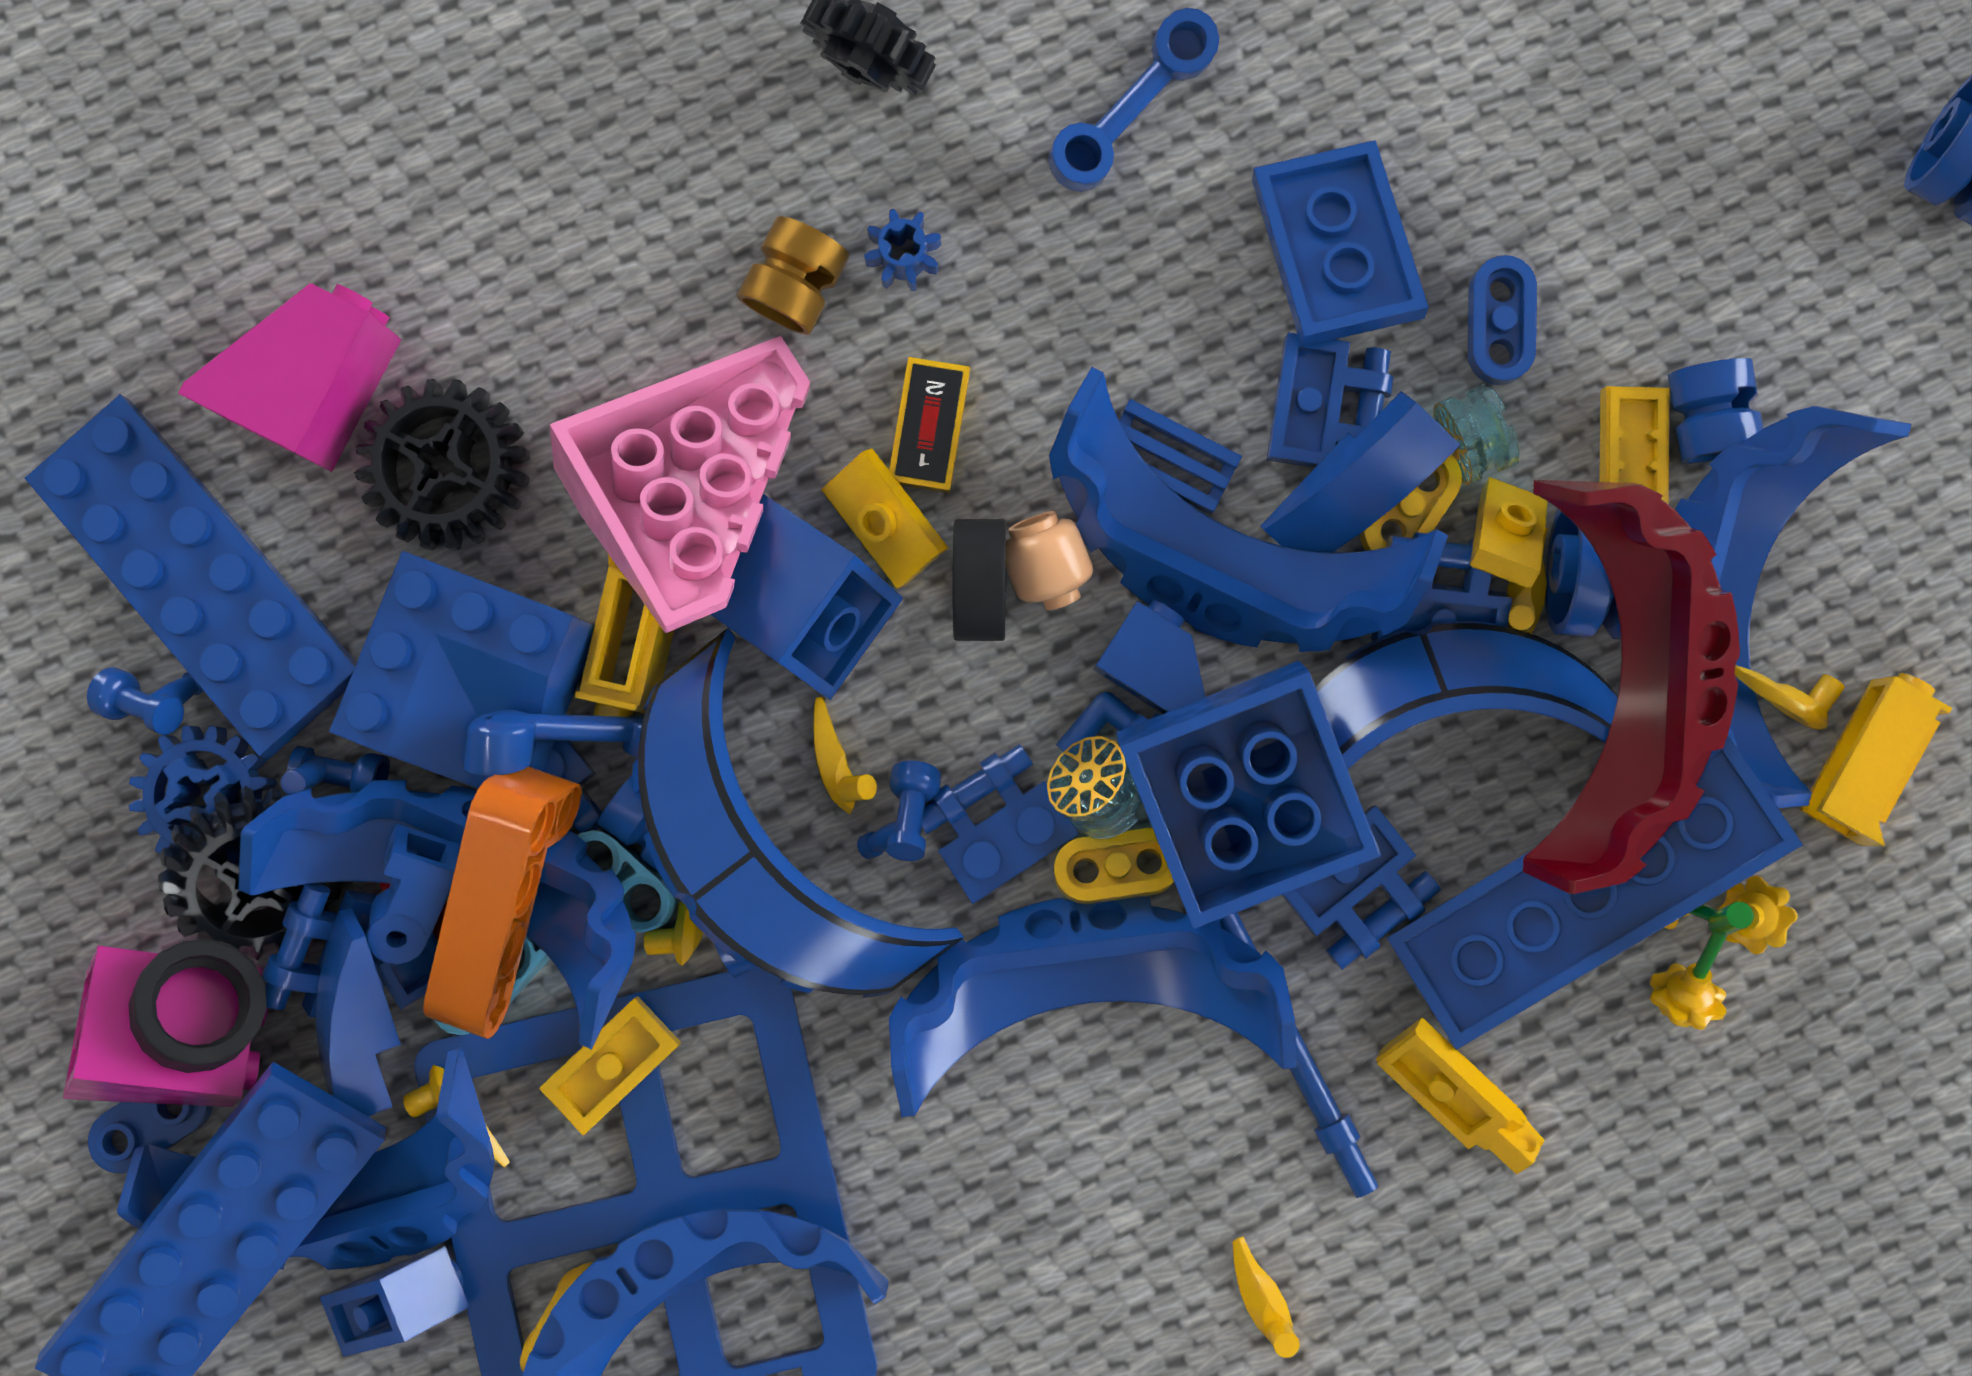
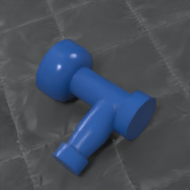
[87,667,204,735]
[280,745,390,795]
[857,760,942,861]

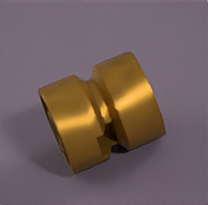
[736,216,850,335]

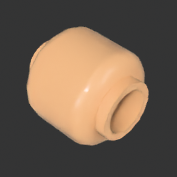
[1005,511,1093,610]

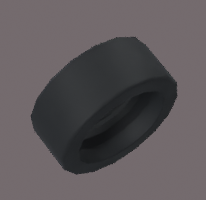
[952,519,1006,641]
[128,939,267,1073]

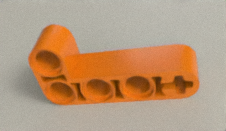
[423,766,582,1039]

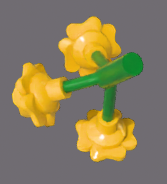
[1649,875,1798,1030]

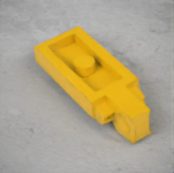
[1375,1017,1545,1175]

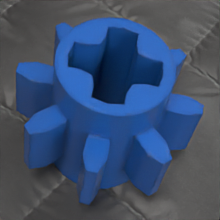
[864,209,942,292]

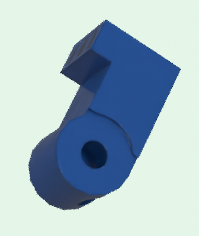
[367,824,460,964]

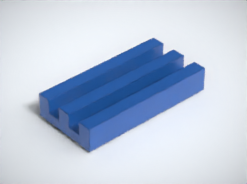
[1119,399,1242,515]

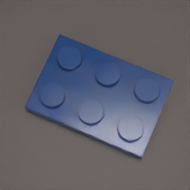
[1252,140,1429,347]

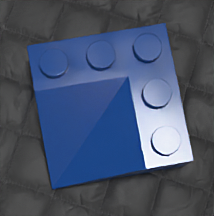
[329,551,595,789]
[1116,660,1381,929]

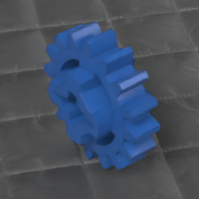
[128,726,277,854]

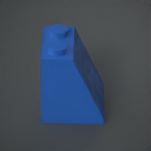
[710,494,903,700]

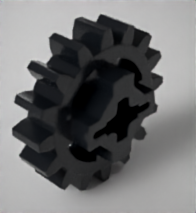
[800,0,936,95]

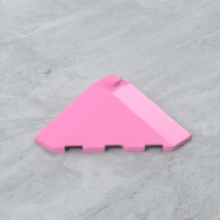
[550,336,810,633]

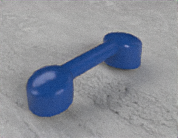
[1048,8,1220,192]
[463,710,645,776]

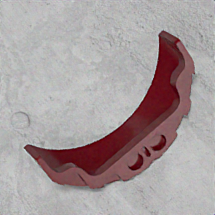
[1523,480,1740,894]

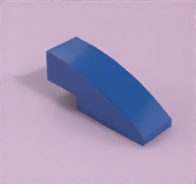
[1260,391,1460,553]
[316,907,401,1116]

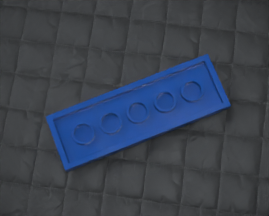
[25,394,357,759]
[1387,735,1803,1050]
[35,1062,386,1376]

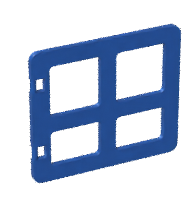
[414,967,878,1376]

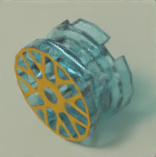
[1433,384,1520,486]
[1047,736,1143,839]

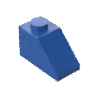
[1093,600,1206,714]
[320,1246,470,1357]

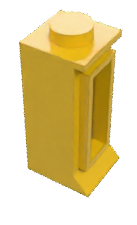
[574,554,674,717]
[1799,673,1952,847]

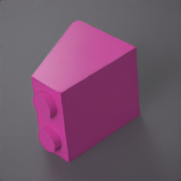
[178,283,402,472]
[63,945,268,1107]

